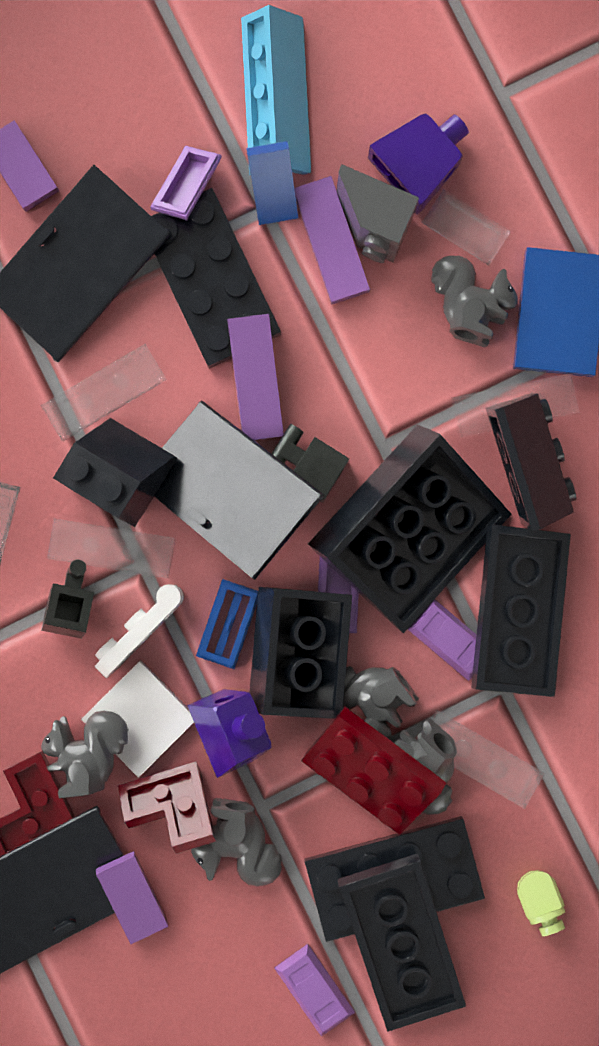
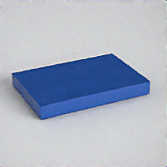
[513,247,599,377]

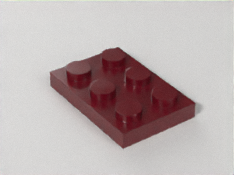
[301,707,447,835]

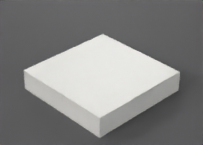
[81,661,194,778]

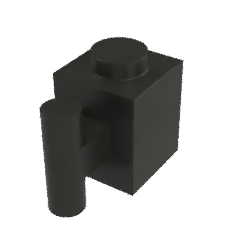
[272,424,350,503]
[41,559,94,639]

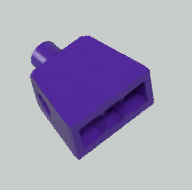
[368,113,469,215]
[187,689,272,778]

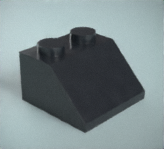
[53,418,177,527]

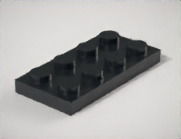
[152,188,281,369]
[471,525,571,697]
[304,816,485,942]
[337,854,466,1032]

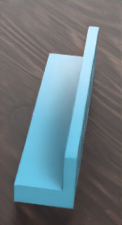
[241,5,311,175]

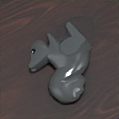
[431,256,518,347]
[343,666,419,740]
[41,710,129,798]
[392,718,457,815]
[191,798,282,886]

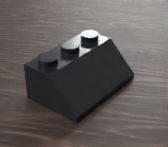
[486,393,577,532]
[249,587,352,719]

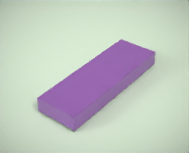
[294,176,370,305]
[227,314,284,440]

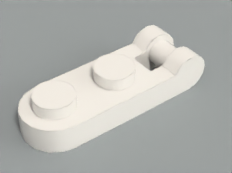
[95,584,184,678]

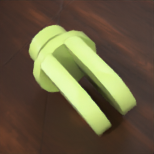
[517,870,566,936]

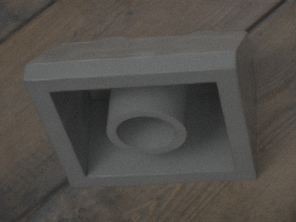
[337,164,419,263]

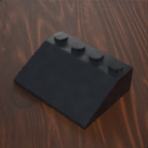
[308,425,512,634]

